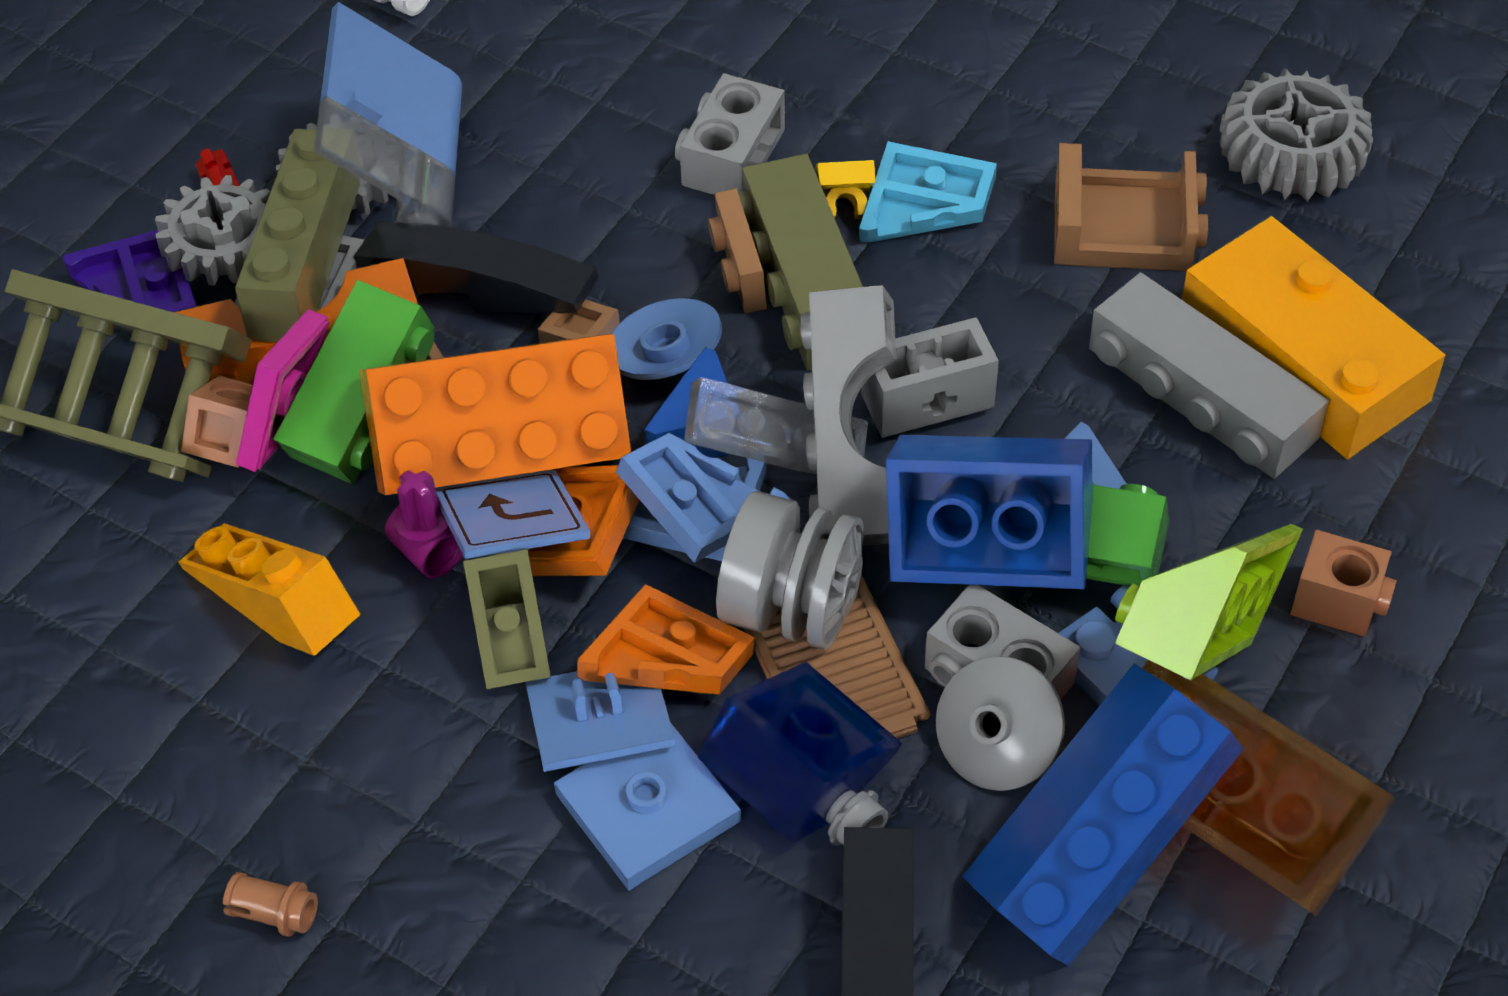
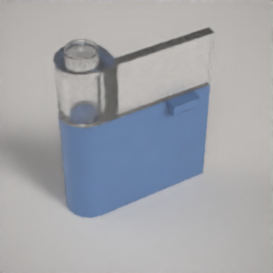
[314,2,462,227]

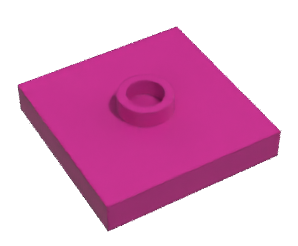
[236,309,329,472]

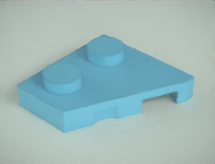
[859,141,997,243]

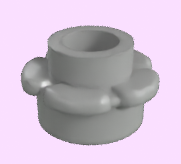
[826,790,888,846]

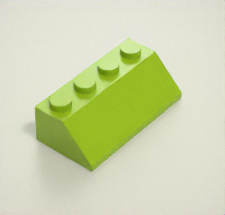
[1115,524,1303,680]

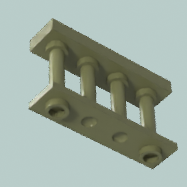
[0,269,252,482]

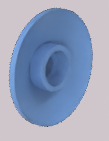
[611,298,722,380]

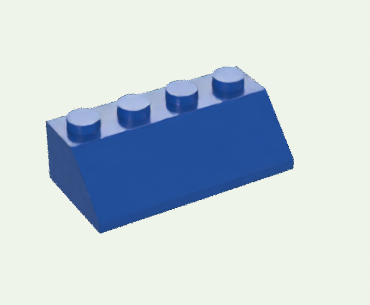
[962,663,1244,966]

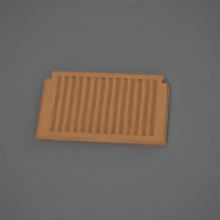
[744,574,931,769]

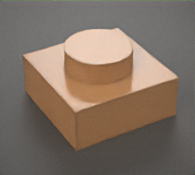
[538,299,620,343]

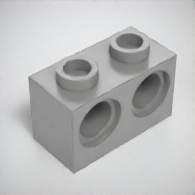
[675,73,785,195]
[924,585,1081,722]

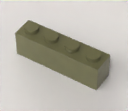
[235,129,360,342]
[738,153,863,371]

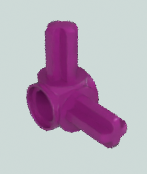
[385,470,463,578]

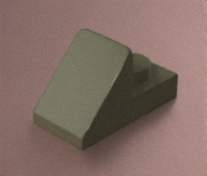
[463,549,551,689]

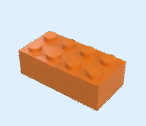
[359,334,631,495]

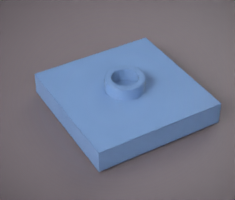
[554,722,741,891]

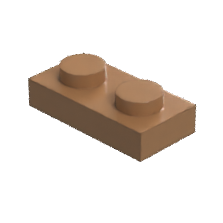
[708,188,767,314]

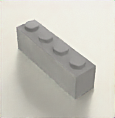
[1089,272,1330,479]

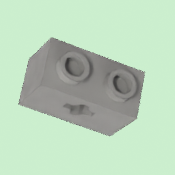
[861,317,999,438]

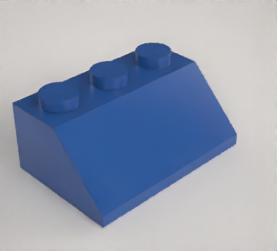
[886,435,1093,589]

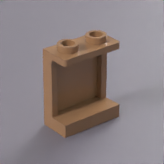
[1054,143,1208,271]

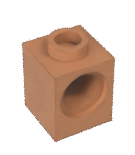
[181,375,253,468]
[1290,530,1397,637]

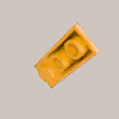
[178,523,361,656]

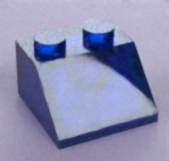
[698,662,902,843]

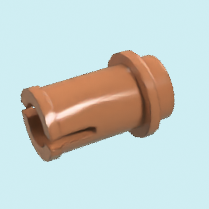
[223,872,318,937]

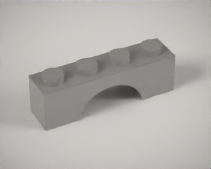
[801,285,897,546]

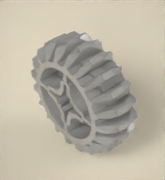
[1219,68,1373,202]

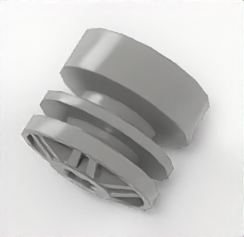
[716,491,864,650]

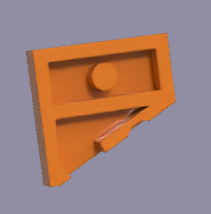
[577,584,755,695]

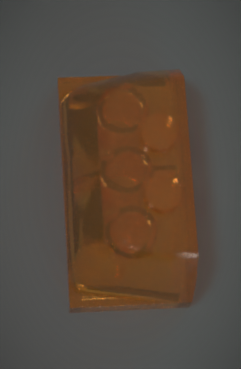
[1143,660,1395,917]

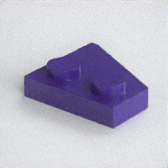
[62,230,196,312]

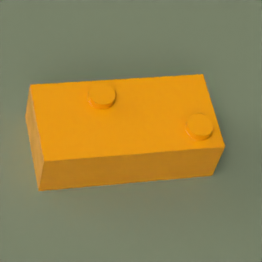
[1181,216,1446,460]

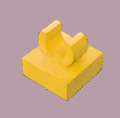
[814,160,876,219]

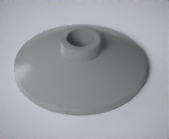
[936,656,1065,791]

